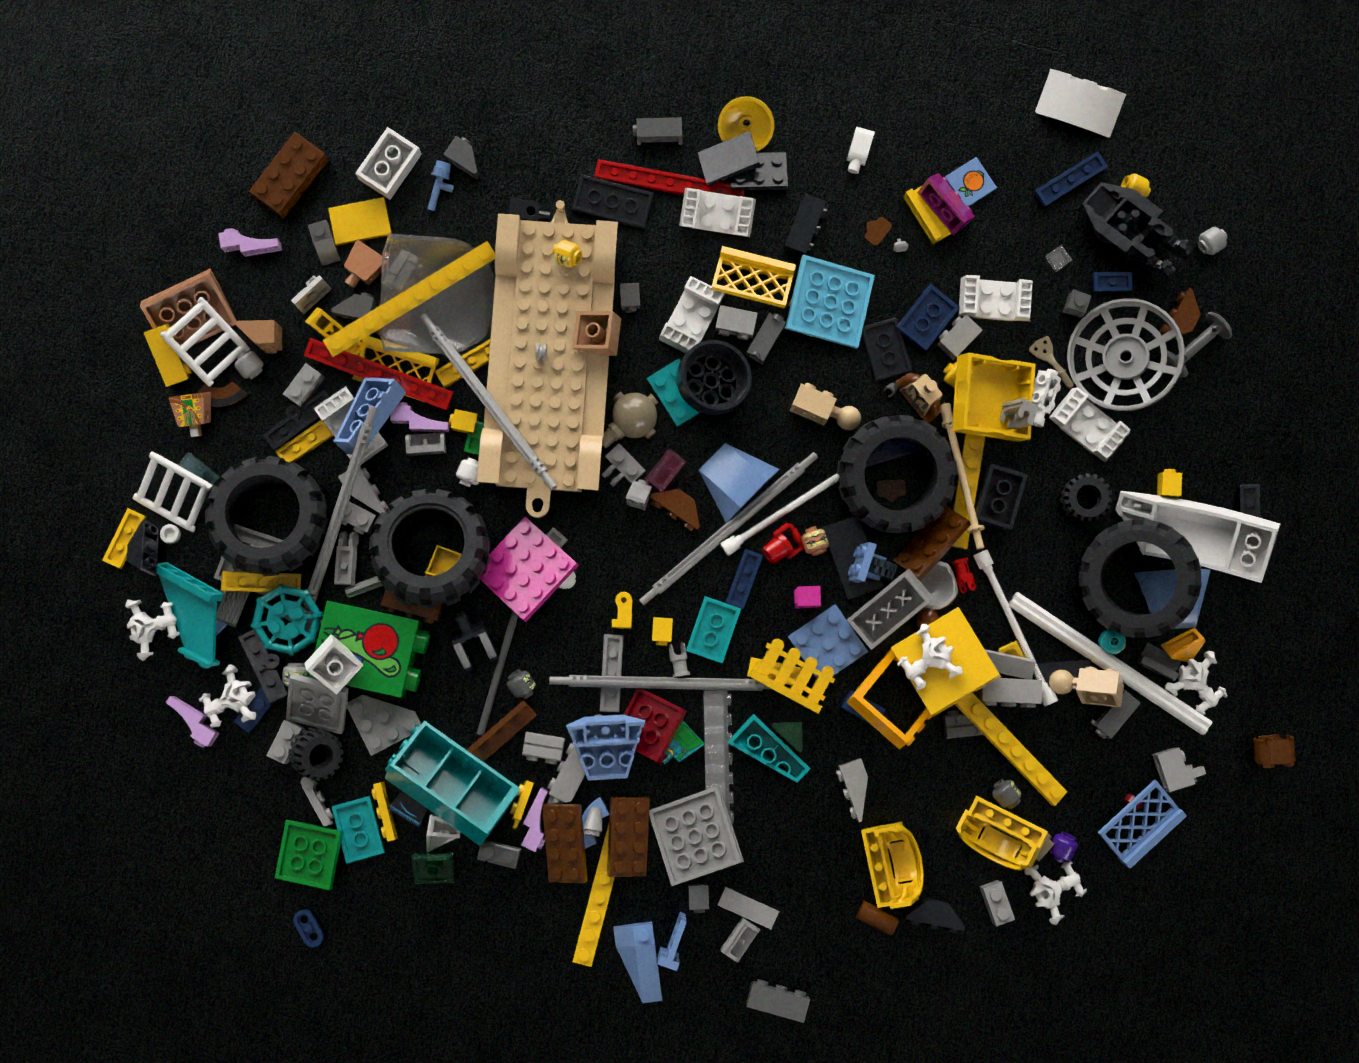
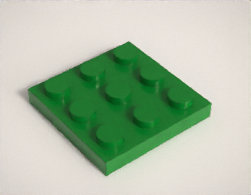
[275,820,343,890]

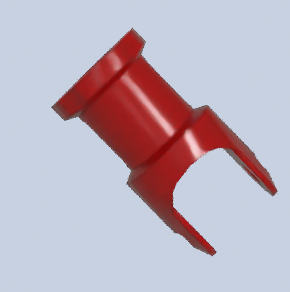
[952,557,976,593]

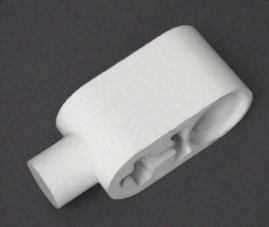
[846,127,874,174]

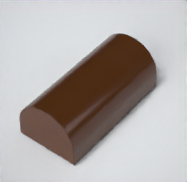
[855,900,899,935]

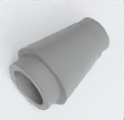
[583,807,602,837]

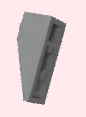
[626,479,652,510]

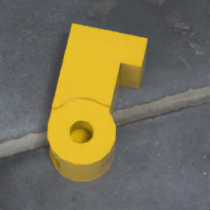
[612,592,632,629]

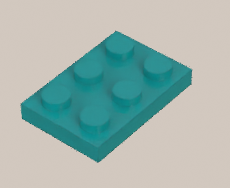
[647,358,708,427]
[686,596,741,663]
[332,796,385,864]

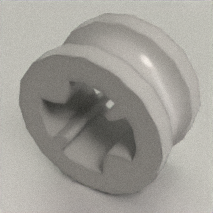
[535,343,547,361]

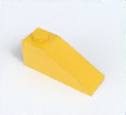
[305,307,363,355]

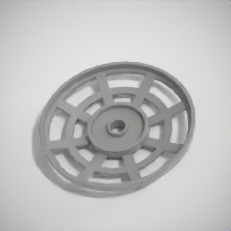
[1067,299,1185,411]

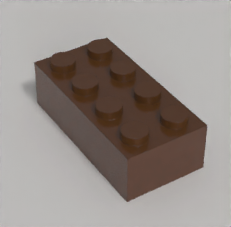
[249,132,329,219]

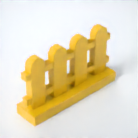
[748,639,835,714]

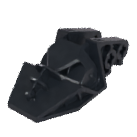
[1082,183,1194,280]

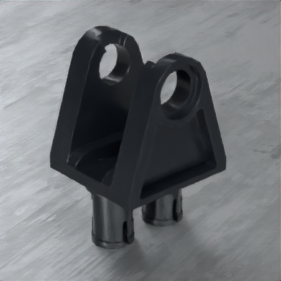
[451,608,499,672]

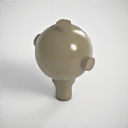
[602,392,658,449]

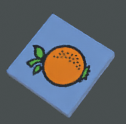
[945,157,997,206]

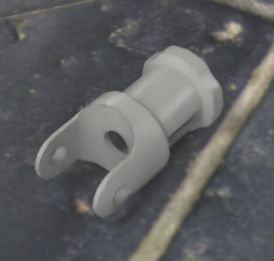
[668,642,690,678]

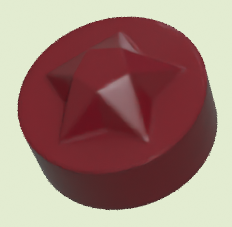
[1124,794,1144,811]

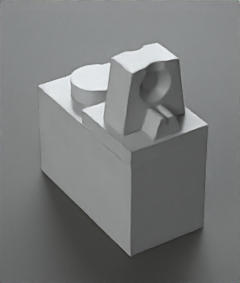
[1152,747,1206,792]

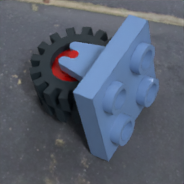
[848,542,898,583]

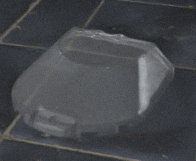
[379,234,496,354]

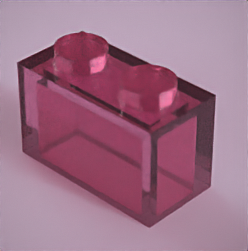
[645,449,686,492]

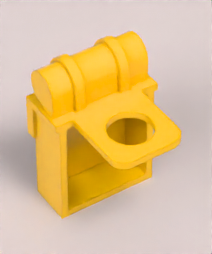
[425,545,462,576]

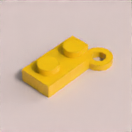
[510,780,534,829]

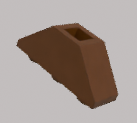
[1159,288,1201,340]
[650,489,699,531]

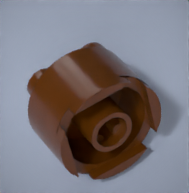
[1253,735,1296,768]

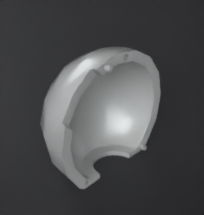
[919,561,958,610]

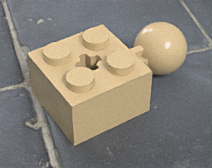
[790,383,861,430]
[1049,667,1124,707]

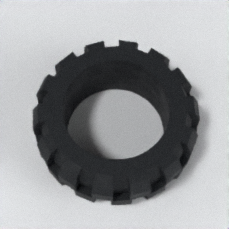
[837,415,958,533]
[205,456,328,576]
[1079,519,1202,638]

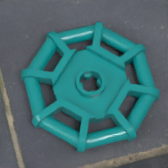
[251,584,323,656]

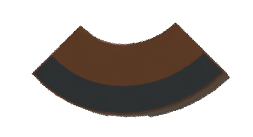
[197,381,248,407]

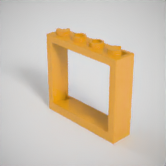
[846,649,932,749]

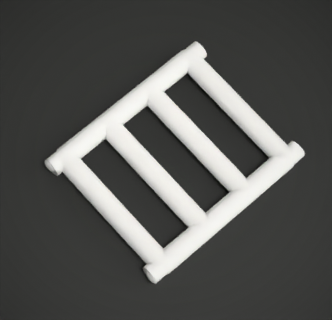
[160,297,250,387]
[132,452,213,532]

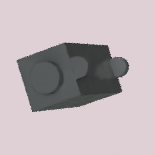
[633,117,682,145]
[746,313,786,364]
[1090,690,1140,739]

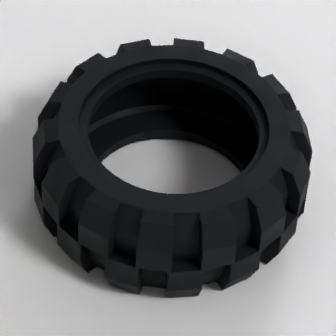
[369,489,490,609]

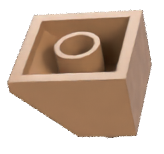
[572,311,621,356]
[236,320,282,354]

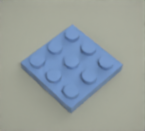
[788,604,868,679]

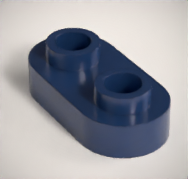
[293,909,324,947]

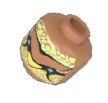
[801,526,829,556]

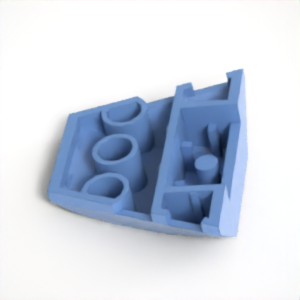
[699,443,779,523]
[1134,569,1210,629]
[566,715,645,781]

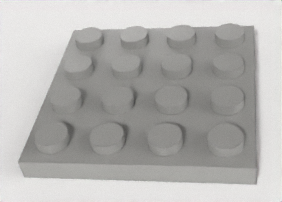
[649,786,744,886]

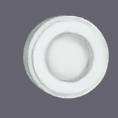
[160,524,181,544]

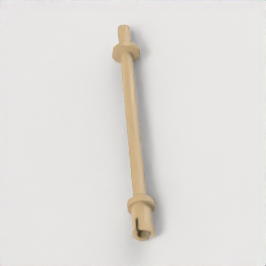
[941,403,985,549]

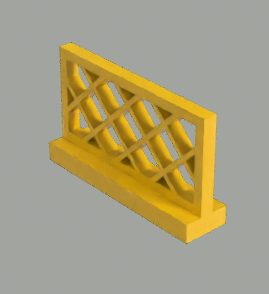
[711,246,796,308]
[352,336,440,402]

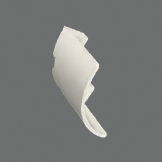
[1035,69,1126,137]

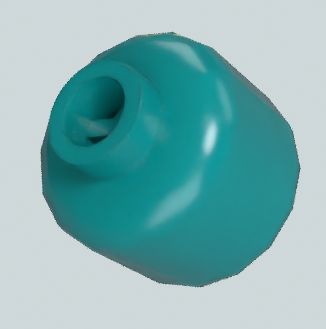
[1098,629,1126,654]

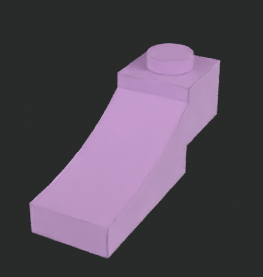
[218,229,282,257]
[390,402,450,433]
[166,696,219,748]
[521,788,548,852]

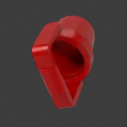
[762,523,804,564]

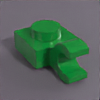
[464,421,484,455]

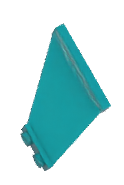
[157,562,224,668]

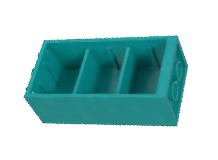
[385,721,521,846]

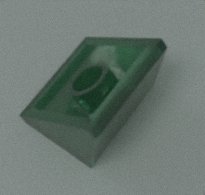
[769,722,803,753]
[411,852,454,884]

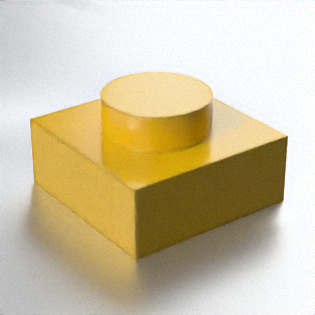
[998,641,1025,658]

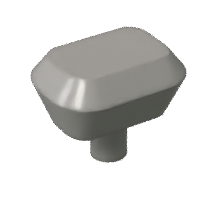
[893,239,908,252]

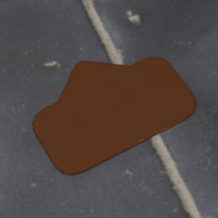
[865,217,892,245]
[877,479,906,503]

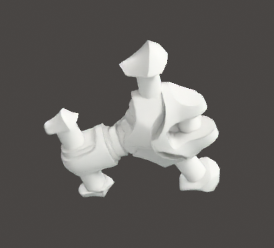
[125,599,180,661]
[897,624,963,690]
[1165,651,1227,715]
[199,664,256,728]
[1024,861,1087,925]

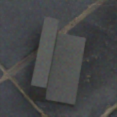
[1136,642,1181,681]

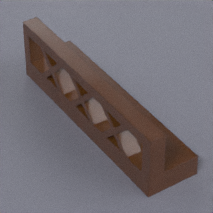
[467,700,537,762]

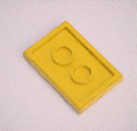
[328,197,392,246]

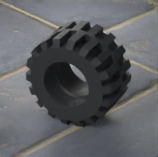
[1060,474,1113,524]
[288,728,343,780]

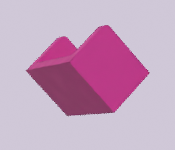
[794,586,821,608]

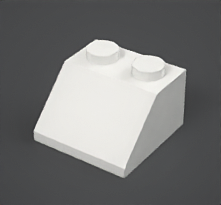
[304,635,363,695]

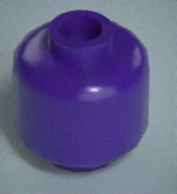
[1049,832,1078,862]

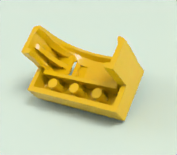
[956,796,1049,870]
[861,822,924,909]

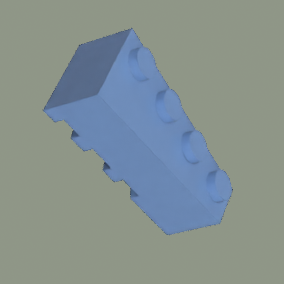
[334,377,406,455]

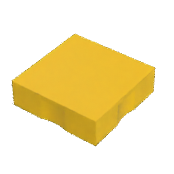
[952,353,1035,442]
[891,607,1001,717]

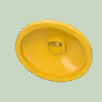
[718,96,774,151]

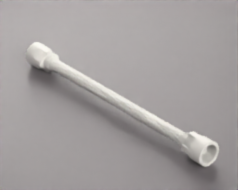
[720,466,866,556]
[974,550,1058,706]

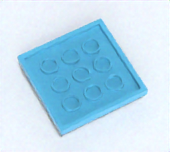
[785,255,875,349]

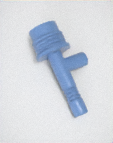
[428,160,454,211]

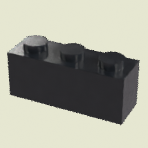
[784,193,827,257]

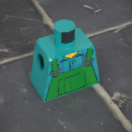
[662,720,704,764]

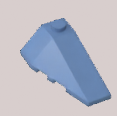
[613,921,662,1003]

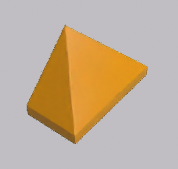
[1161,628,1205,662]

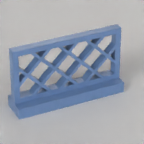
[1098,780,1186,868]
[658,912,686,971]

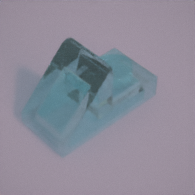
[178,452,220,485]

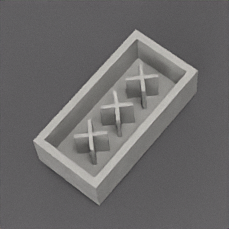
[847,569,934,650]

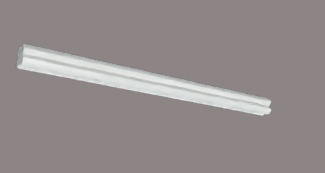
[1009,592,1212,735]

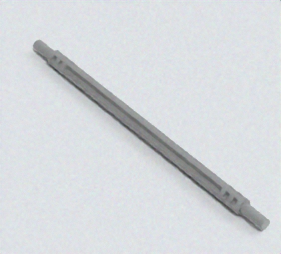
[420,313,557,491]
[303,405,377,612]
[639,452,818,605]
[550,675,772,691]

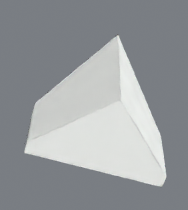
[426,814,460,852]

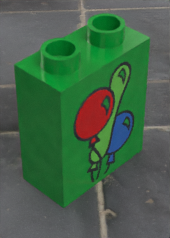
[309,601,430,698]

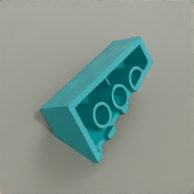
[727,714,811,783]

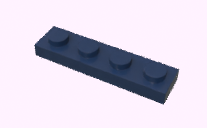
[1034,151,1108,207]

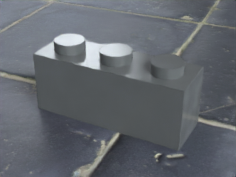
[746,979,810,1023]

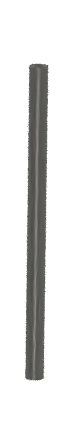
[476,610,518,736]

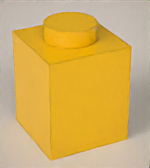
[449,409,479,434]
[1157,469,1182,498]
[652,617,673,646]

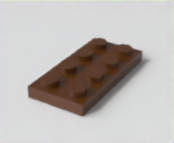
[893,506,971,581]
[607,797,650,877]
[542,804,588,883]

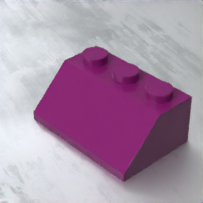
[917,173,975,235]

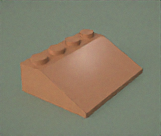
[140,269,236,346]

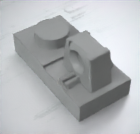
[291,275,332,314]

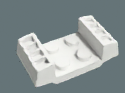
[679,188,756,237]
[958,275,1033,321]
[659,276,725,353]
[314,386,388,464]
[1049,388,1130,463]

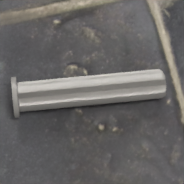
[345,576,383,598]

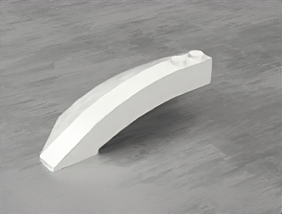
[1116,491,1280,583]

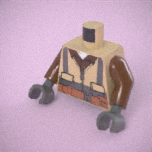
[884,373,943,424]

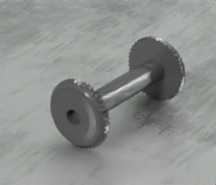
[1166,312,1232,377]

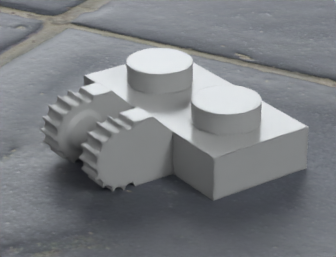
[602,444,646,486]

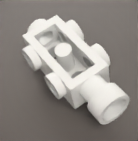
[1031,369,1061,427]

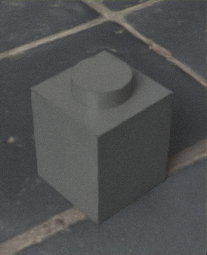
[620,283,640,313]
[1063,289,1091,318]
[688,883,709,913]

